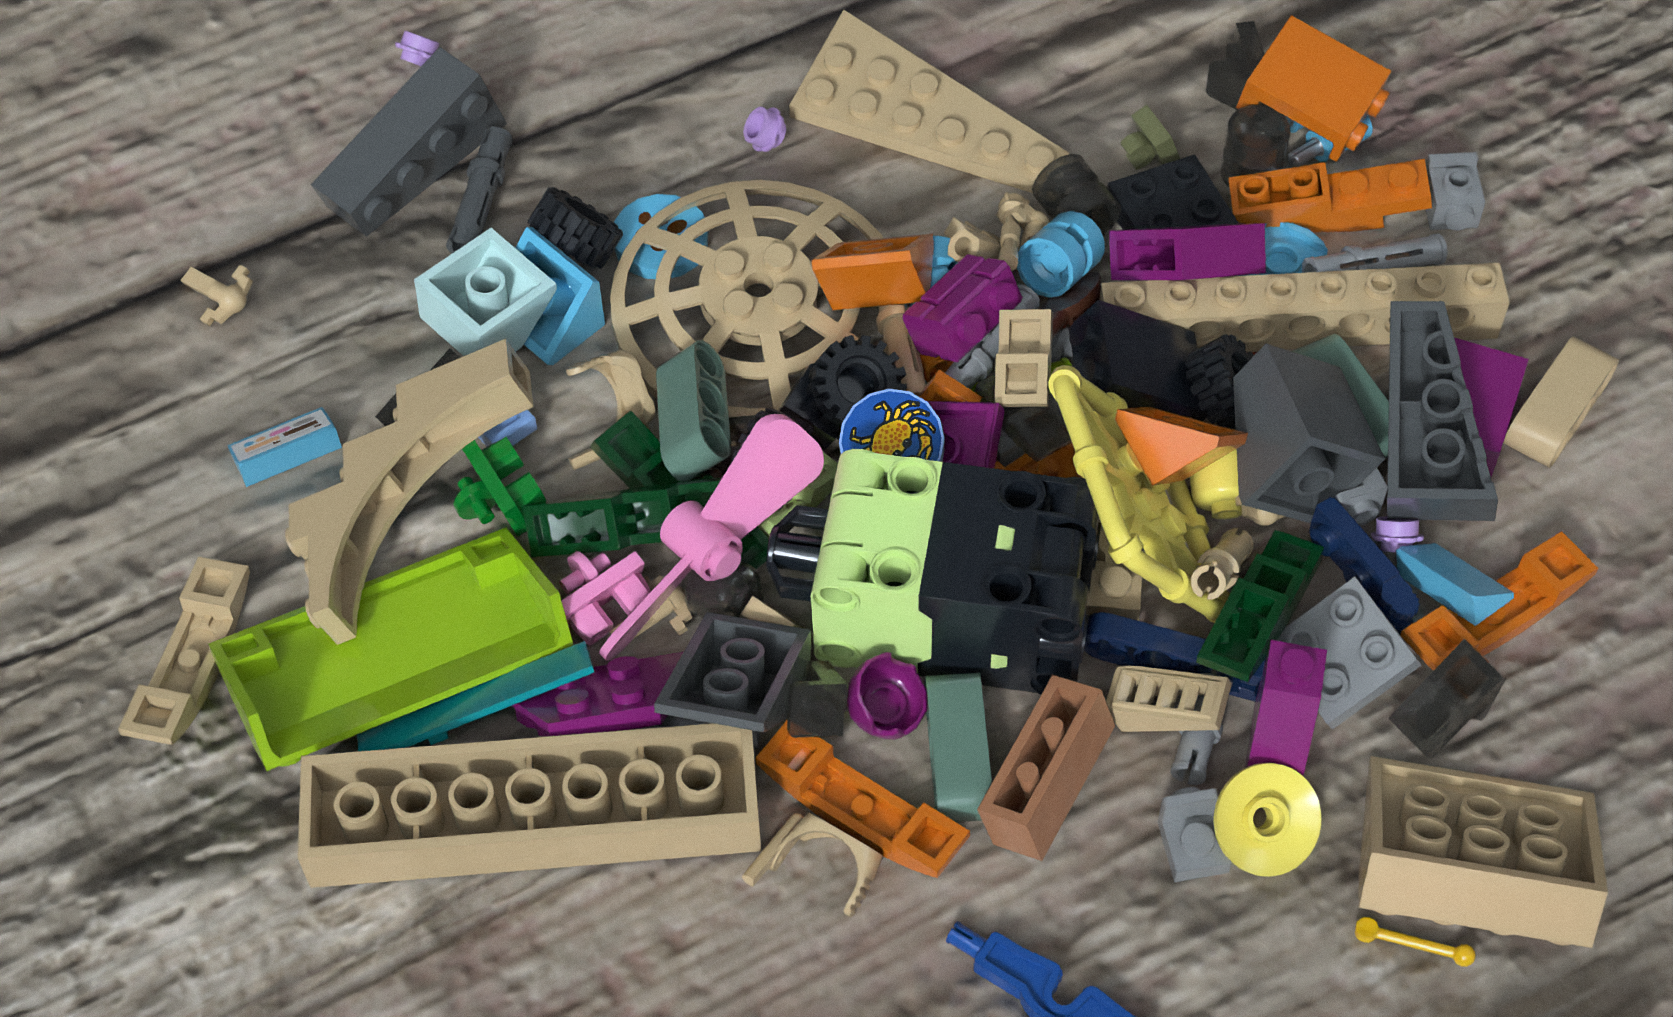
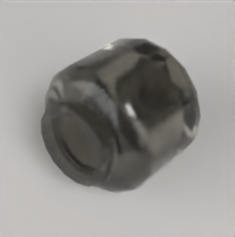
[682,561,764,619]

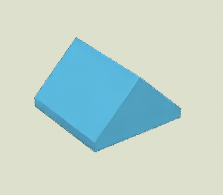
[515,227,605,365]

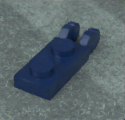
[1308,497,1420,635]

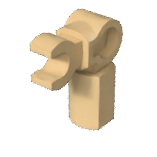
[944,217,1018,262]

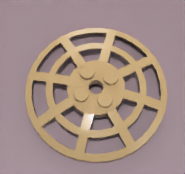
[610,180,887,432]

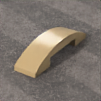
[118,557,250,745]

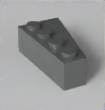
[311,47,507,237]
[1387,301,1498,521]

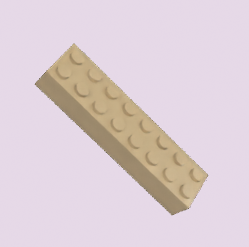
[298,723,761,888]

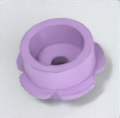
[395,30,440,66]
[744,107,786,152]
[1371,516,1424,553]

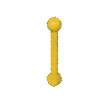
[1355,917,1476,967]

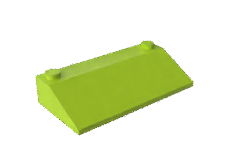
[208,528,574,771]

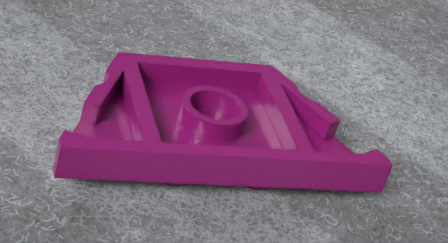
[504,651,684,737]

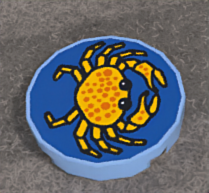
[839,389,945,462]

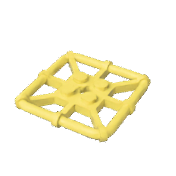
[1048,365,1230,623]

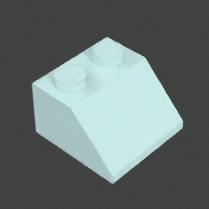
[414,228,557,356]

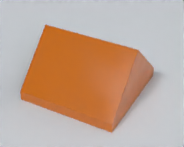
[811,233,934,310]
[1115,407,1248,486]

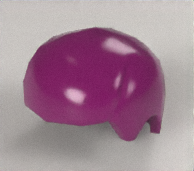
[845,652,927,740]

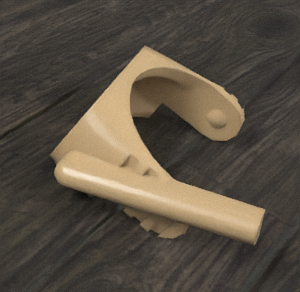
[565,350,656,470]
[742,812,883,917]

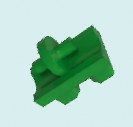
[453,437,547,537]

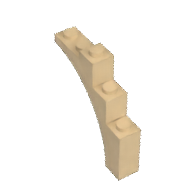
[285,339,533,645]

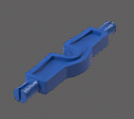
[946,921,1136,1017]

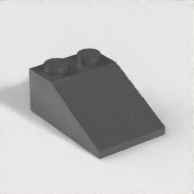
[654,612,811,732]

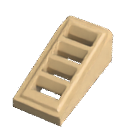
[1106,666,1232,732]

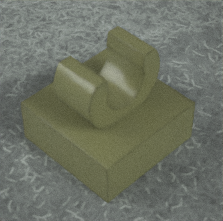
[1120,105,1181,170]

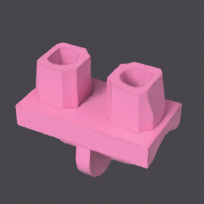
[559,551,651,646]

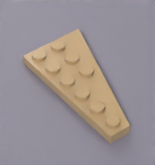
[789,10,1070,199]

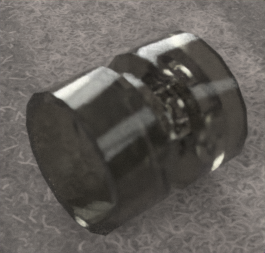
[1221,105,1290,188]
[1032,154,1121,236]

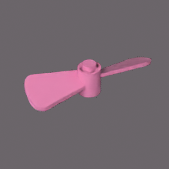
[599,414,824,661]

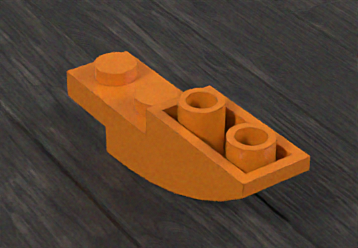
[1228,159,1432,232]

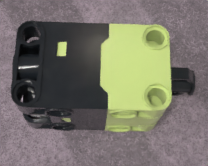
[766,449,1101,695]

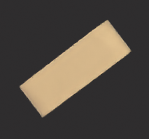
[1503,336,1619,468]

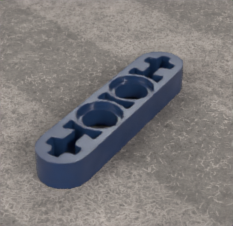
[1084,612,1266,702]

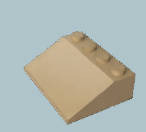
[1359,756,1608,948]

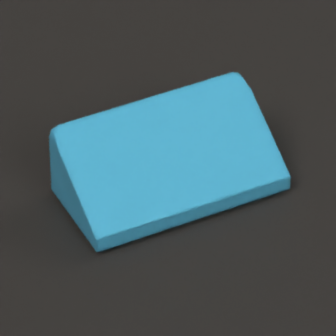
[1396,543,1514,626]

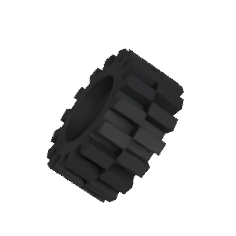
[528,187,623,269]
[1185,334,1254,430]
[807,335,907,433]

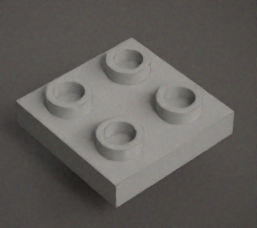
[1277,577,1421,729]

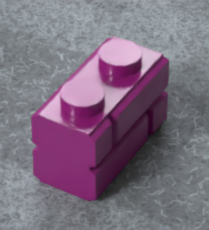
[902,254,1023,362]

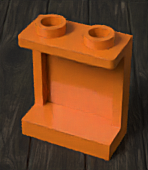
[1236,15,1391,162]

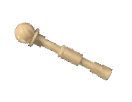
[996,192,1030,271]

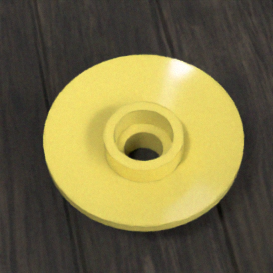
[1213,763,1321,877]

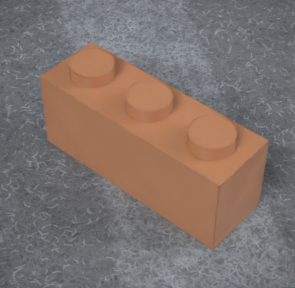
[977,675,1115,861]

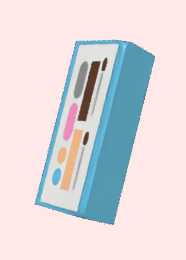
[227,407,342,487]

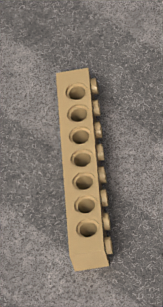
[1099,263,1510,352]

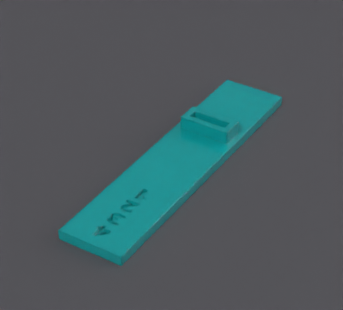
[357,641,594,752]

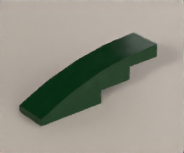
[590,410,769,585]
[522,477,723,557]
[1196,529,1324,682]

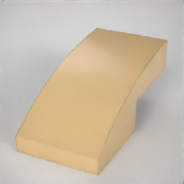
[995,309,1053,407]

